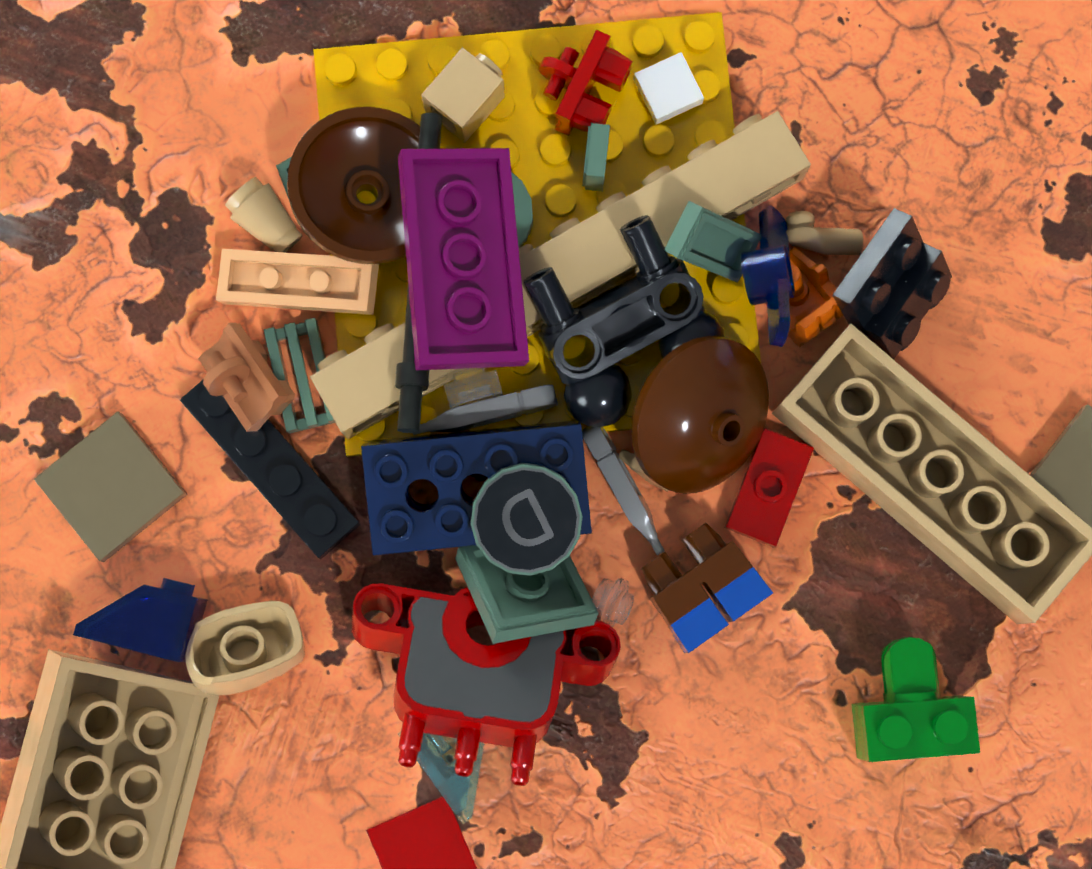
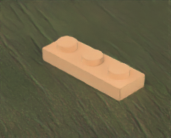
[216,249,379,315]

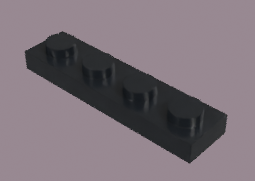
[180,379,361,559]

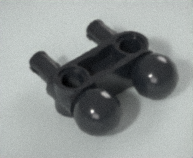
[523,215,725,427]

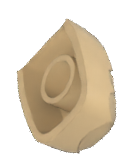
[185,601,305,695]

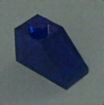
[73,578,208,662]

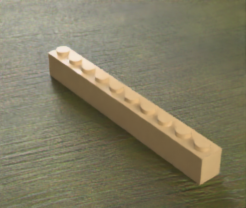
[309,111,811,439]

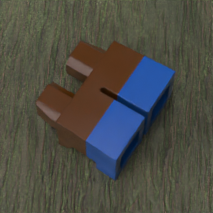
[641,523,773,653]

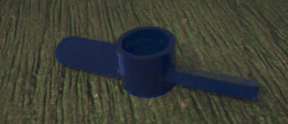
[741,206,795,347]

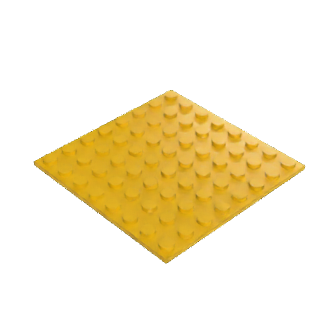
[313,12,762,457]

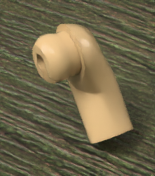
[784,211,864,255]

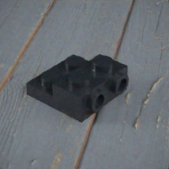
[833,208,952,359]

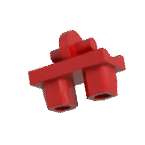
[538,29,633,136]

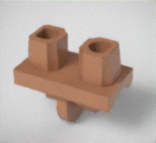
[198,323,295,432]

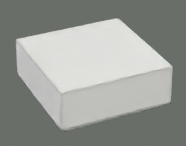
[633,52,704,125]

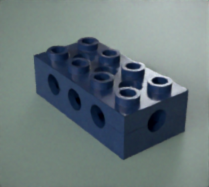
[361,420,592,555]

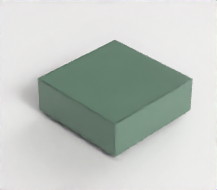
[582,123,610,192]

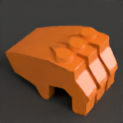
[752,247,844,347]

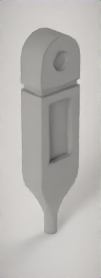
[413,385,558,435]
[582,426,665,555]

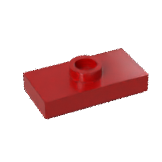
[724,428,814,548]

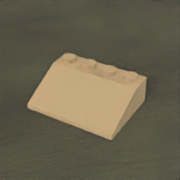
[0,649,219,869]

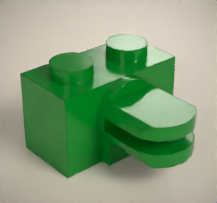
[852,637,980,762]

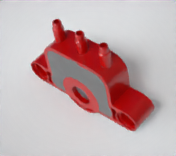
[352,583,621,786]

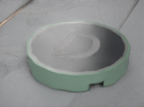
[471,463,583,576]

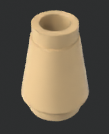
[225,177,303,253]

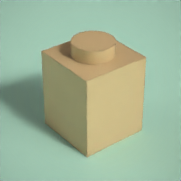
[421,47,505,143]

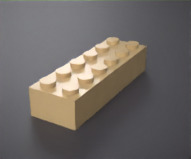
[772,324,1092,624]

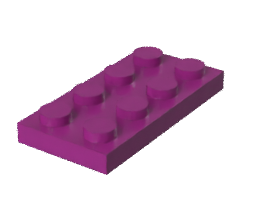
[398,148,529,371]

